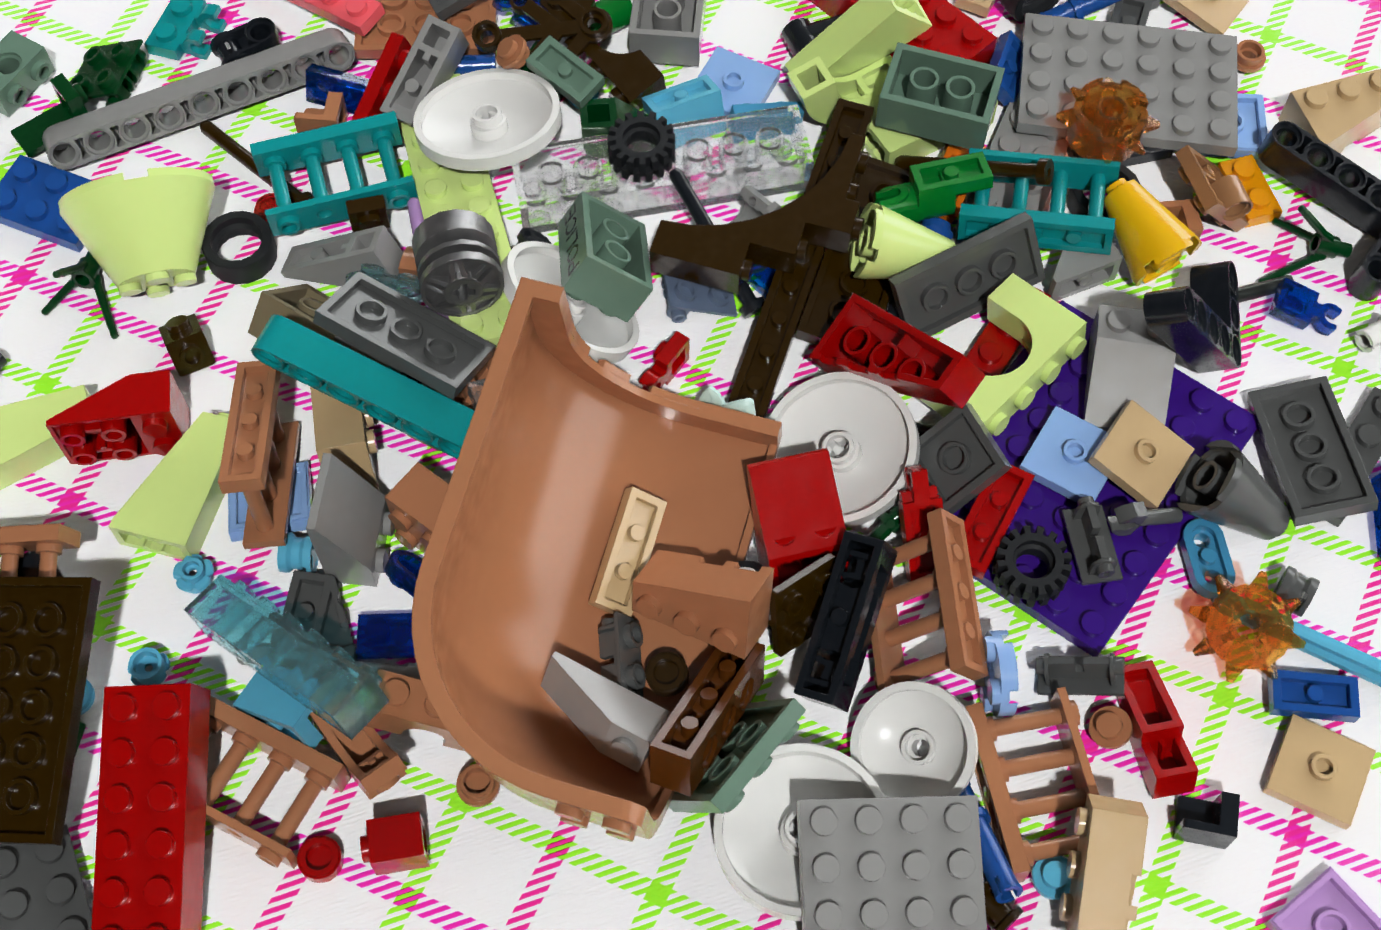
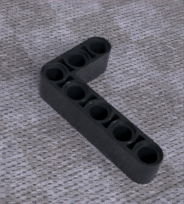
[1258,121,1381,301]
[1143,260,1242,373]

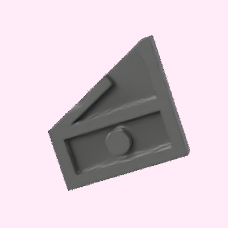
[274,570,358,661]

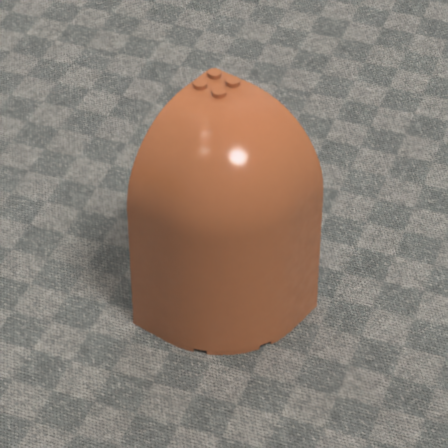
[412,277,782,842]

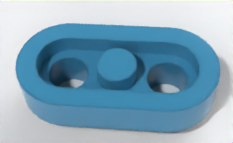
[1179,518,1236,599]

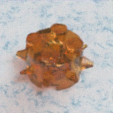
[1056,77,1160,164]
[1188,571,1306,683]

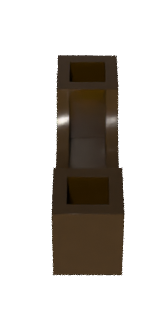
[539,0,666,110]

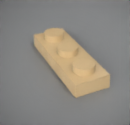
[588,486,667,617]

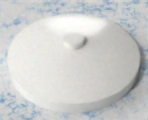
[413,68,562,171]
[501,241,640,364]
[768,371,920,528]
[713,743,885,922]

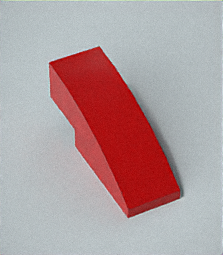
[1117,660,1199,799]

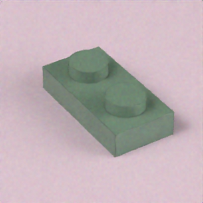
[525,35,605,109]

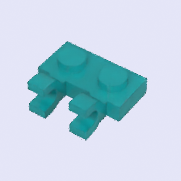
[144,0,227,60]

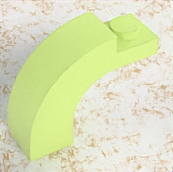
[787,54,892,124]

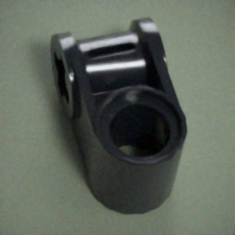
[210,17,282,65]

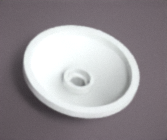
[850,681,978,798]

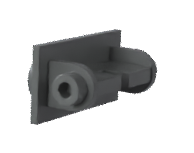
[1062,496,1123,586]
[598,611,646,698]
[1036,653,1125,696]

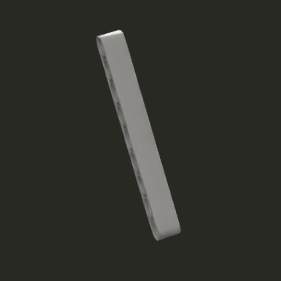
[42,28,355,170]

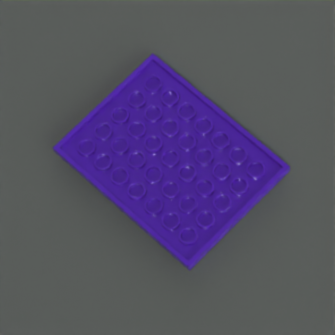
[899,300,1258,656]

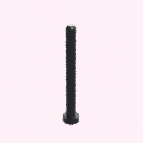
[669,168,764,319]

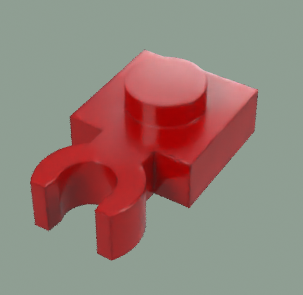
[639,331,690,391]

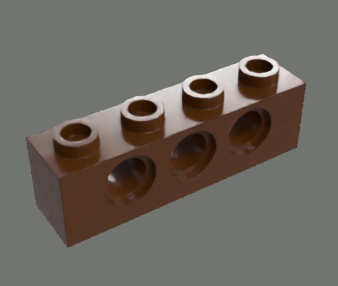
[649,643,765,797]

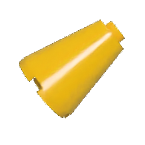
[1104,178,1202,286]

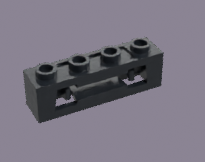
[793,530,898,713]

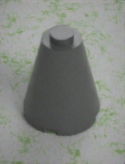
[1175,440,1290,540]

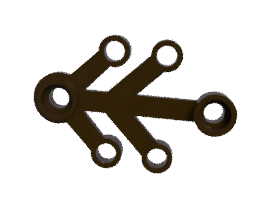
[472,0,613,74]

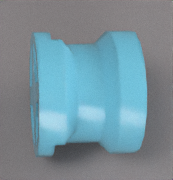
[277,532,319,573]

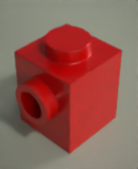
[360,811,430,876]

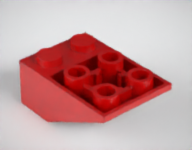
[46,370,190,465]
[747,448,849,589]

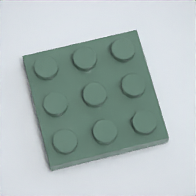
[669,698,806,814]

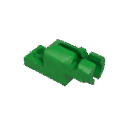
[873,151,994,223]

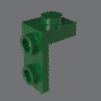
[11,73,89,157]

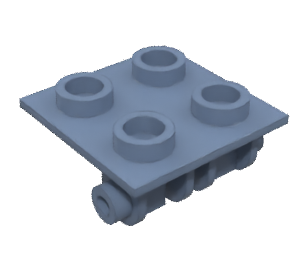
[661,274,738,323]

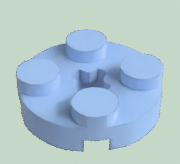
[980,630,1019,717]

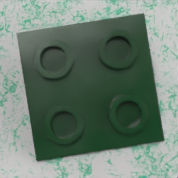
[70,39,147,106]

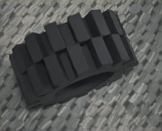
[608,110,675,183]
[992,525,1072,607]

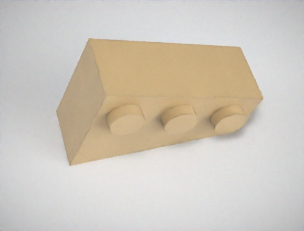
[1278,68,1381,153]
[310,387,379,490]
[1059,793,1149,930]

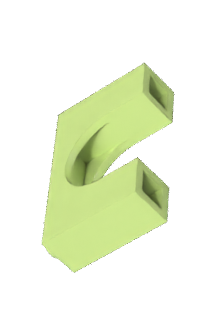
[918,273,1087,436]

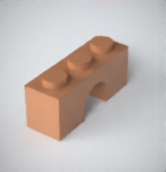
[359,669,466,752]

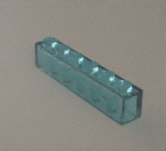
[184,574,390,740]

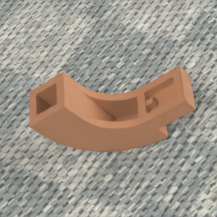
[309,676,407,800]

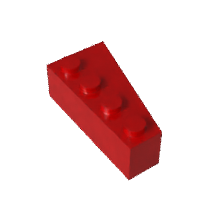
[809,293,986,409]

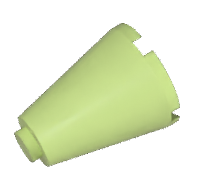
[849,202,956,279]

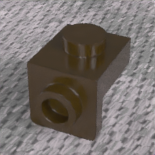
[346,194,390,232]
[158,313,215,377]

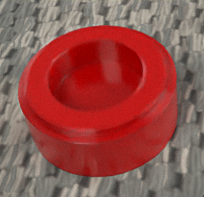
[297,835,344,883]

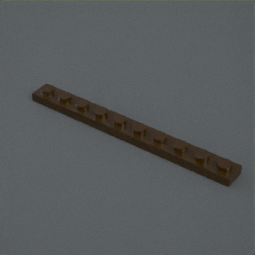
[728,98,874,418]

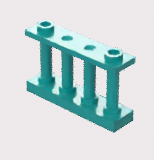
[249,111,418,237]
[957,148,1121,255]

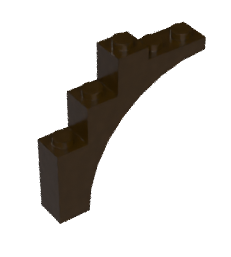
[649,133,870,294]

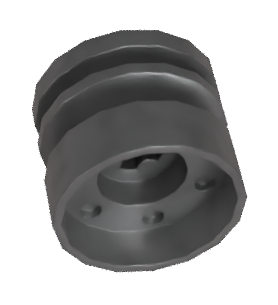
[411,209,505,317]

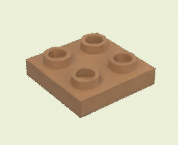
[1175,145,1253,232]

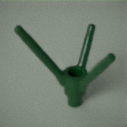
[1258,205,1353,282]
[41,251,119,339]

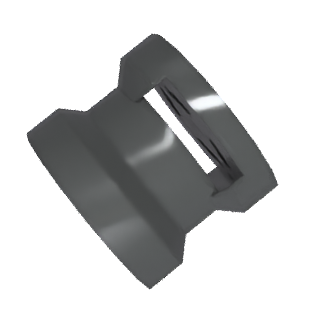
[1270,566,1320,617]

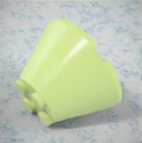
[58,167,215,298]

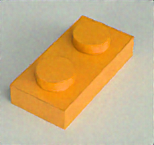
[1218,154,1283,228]

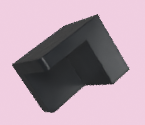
[1173,791,1240,849]

